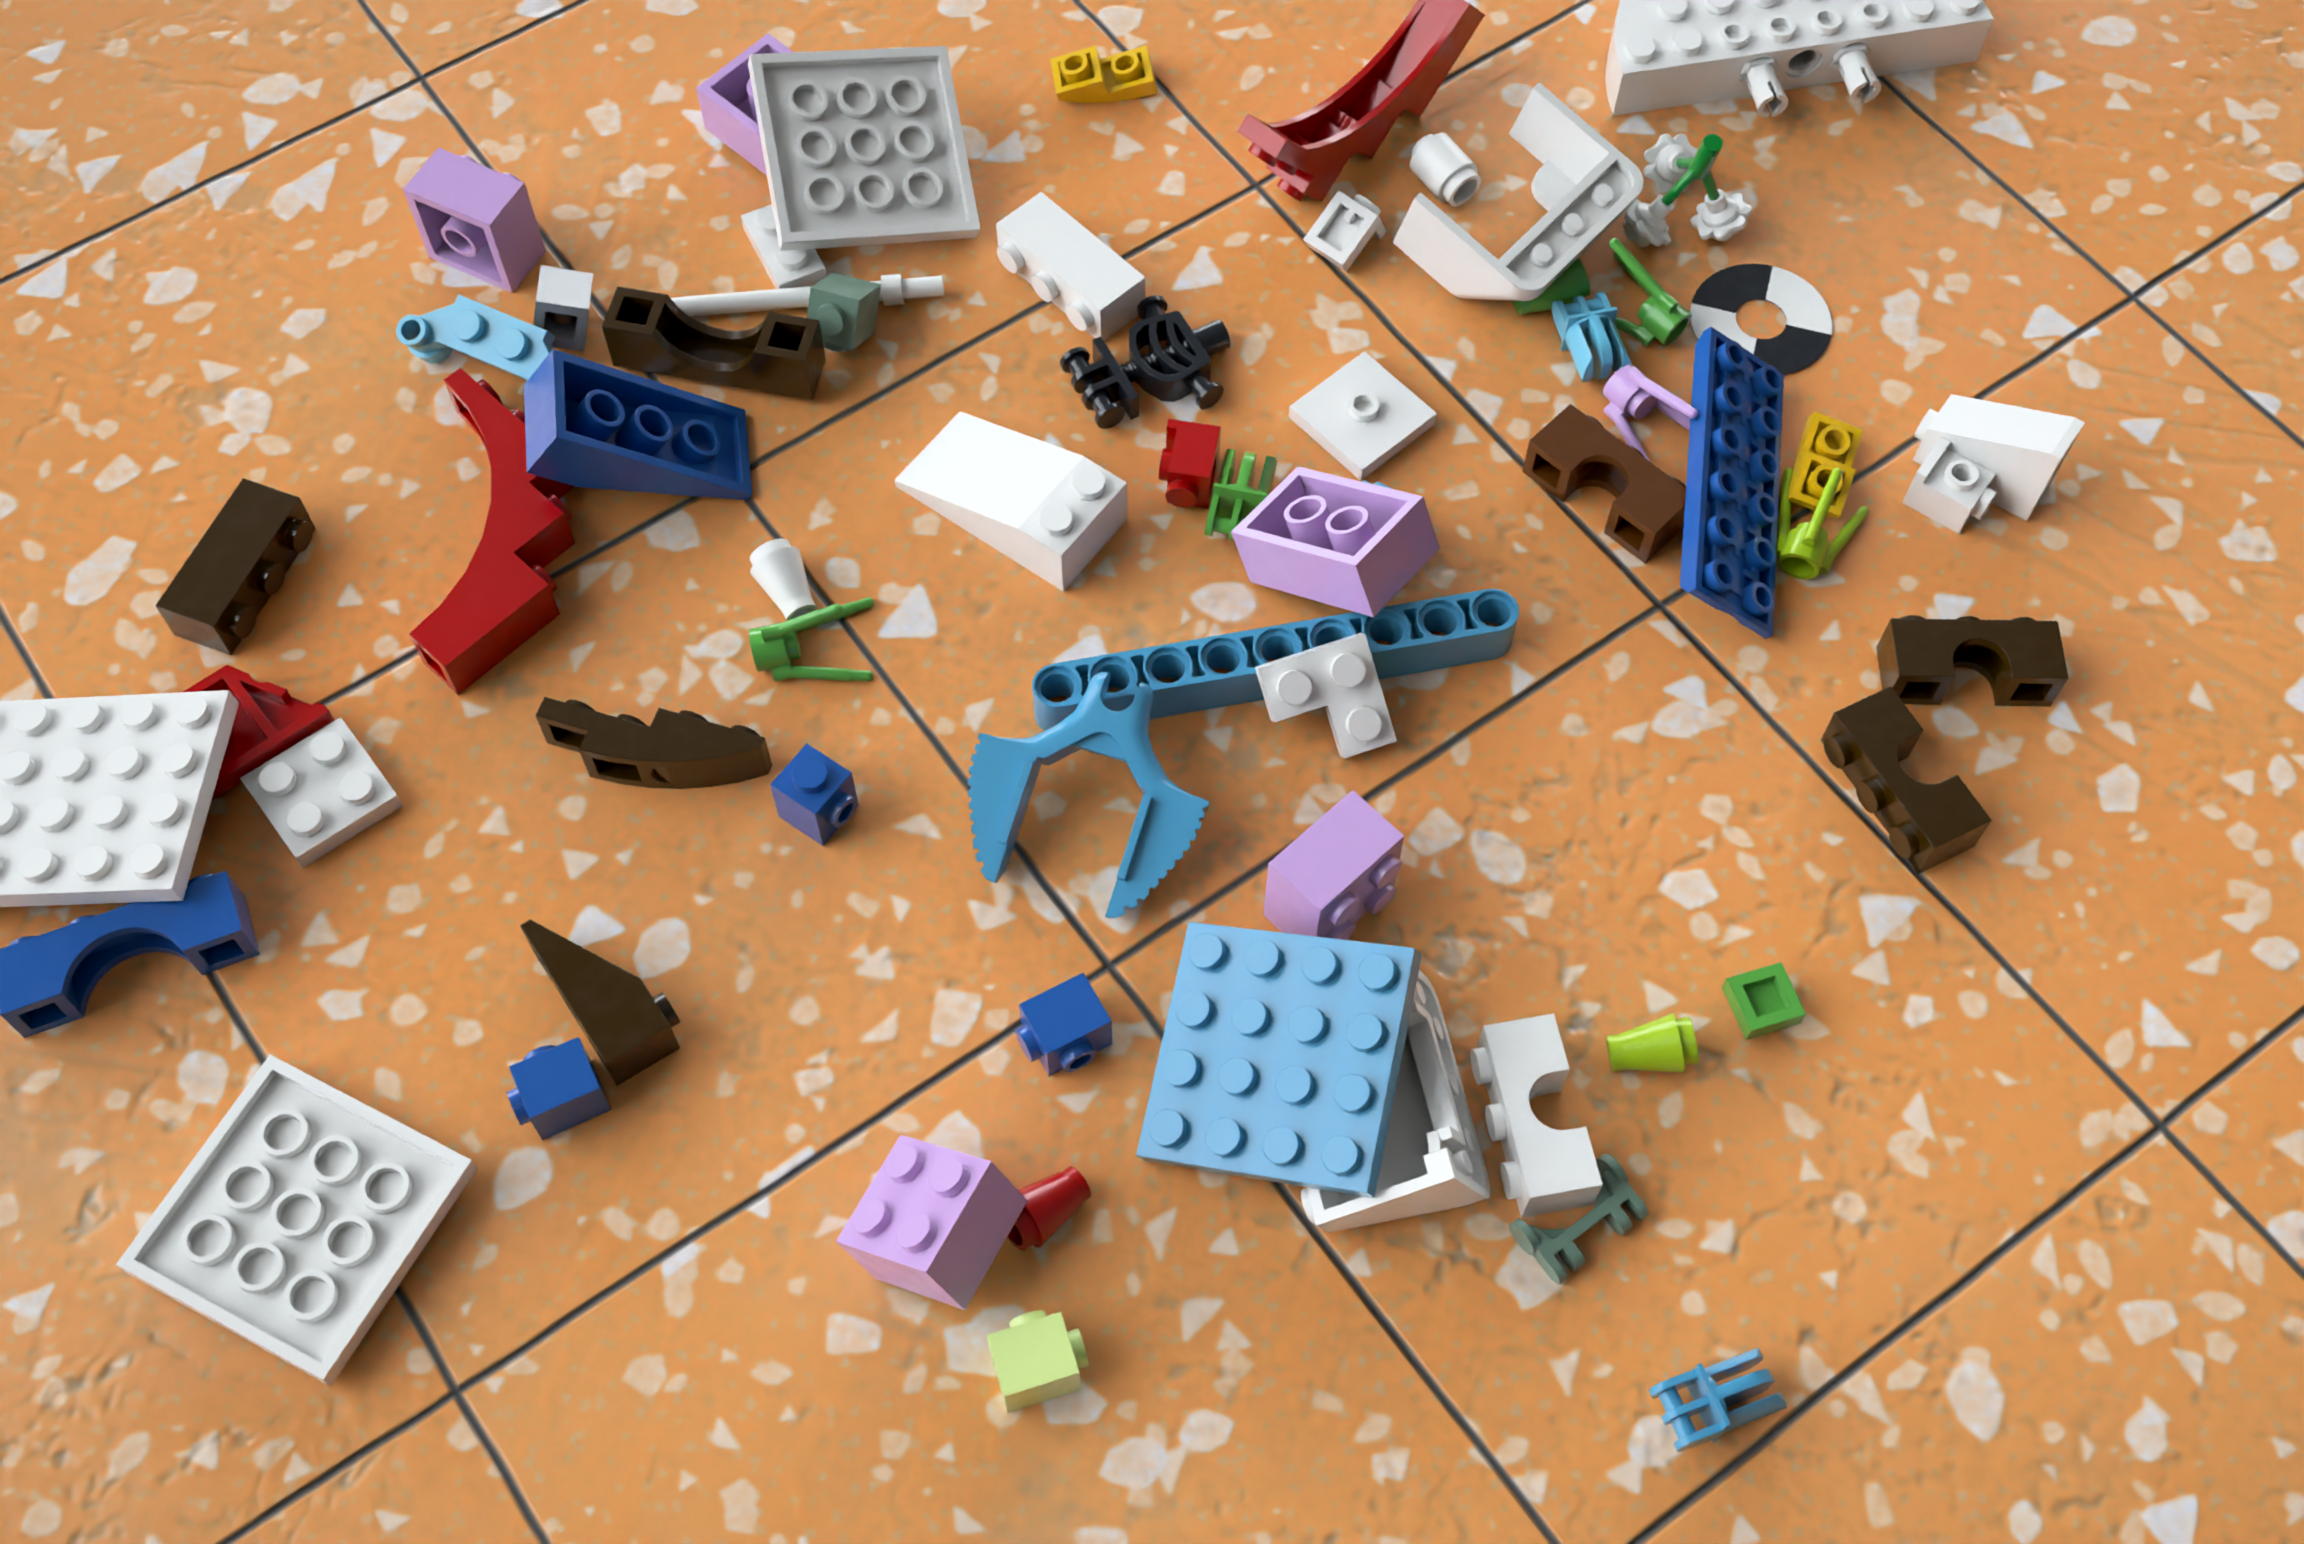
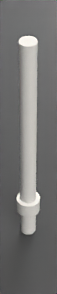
[671,274,944,317]

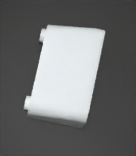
[1301,970,1491,1232]

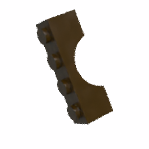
[602,286,826,400]

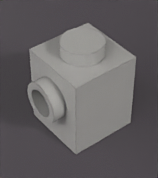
[533,265,593,352]

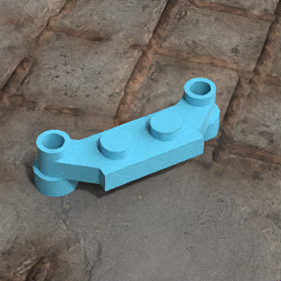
[396,294,556,381]

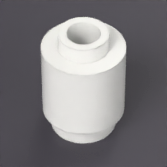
[1410,133,1481,207]

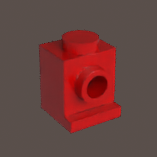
[1159,419,1221,509]

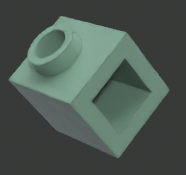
[807,272,881,352]

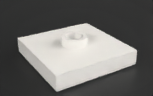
[1288,351,1437,481]

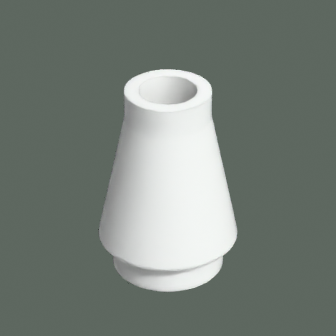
[749,538,817,621]

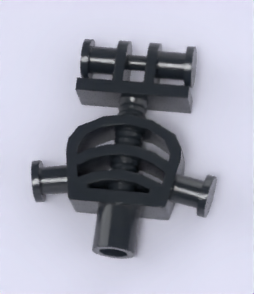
[1060,295,1231,429]

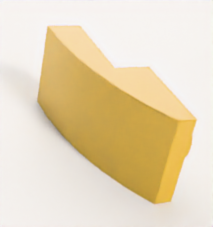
[1050,45,1158,103]
[1788,411,1863,519]

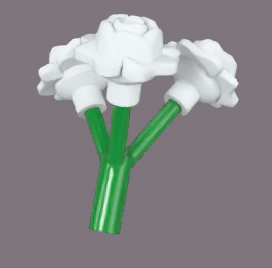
[1622,134,1753,247]

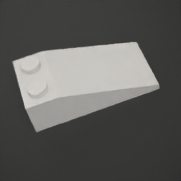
[894,411,1127,591]

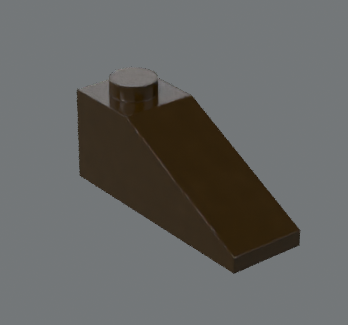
[520,919,680,1086]

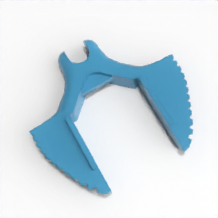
[968,672,1209,919]

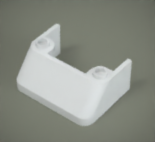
[1392,82,1644,301]

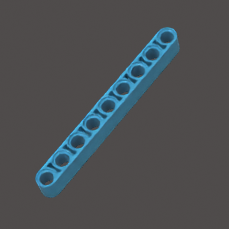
[1032,589,1519,731]

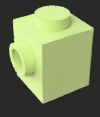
[987,1310,1089,1413]

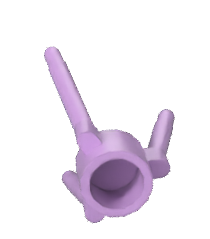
[1603,365,1698,461]

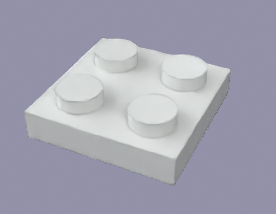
[240,717,403,868]

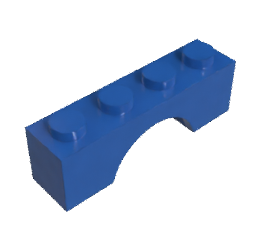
[0,871,260,1038]

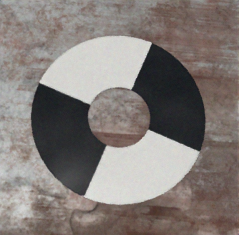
[1690,264,1832,375]

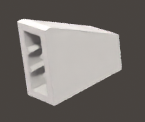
[1913,394,2085,521]

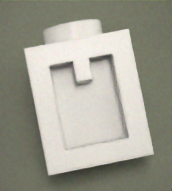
[1303,190,1386,272]

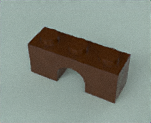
[1522,404,1686,564]

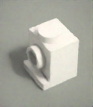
[1902,437,1997,534]

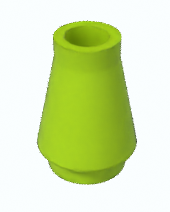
[1606,1013,1699,1073]

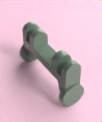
[1509,1153,1649,1284]

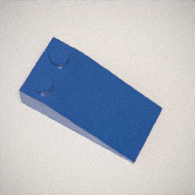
[524,349,752,500]

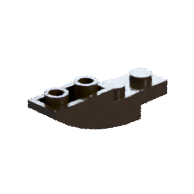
[535,697,772,789]

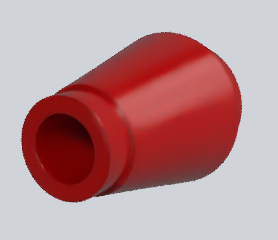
[1007,1166,1091,1251]

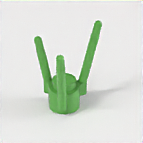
[1609,238,1692,347]
[749,597,874,682]

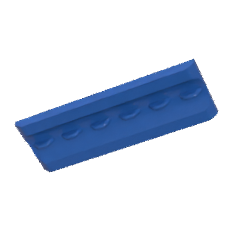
[1680,327,1784,639]

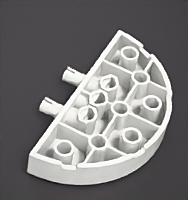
[1605,0,1994,118]

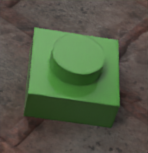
[1722,962,1806,1040]

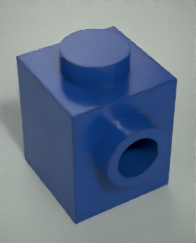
[770,743,859,846]
[1015,973,1112,1076]
[507,1037,611,1140]

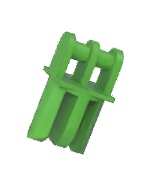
[1205,449,1277,541]

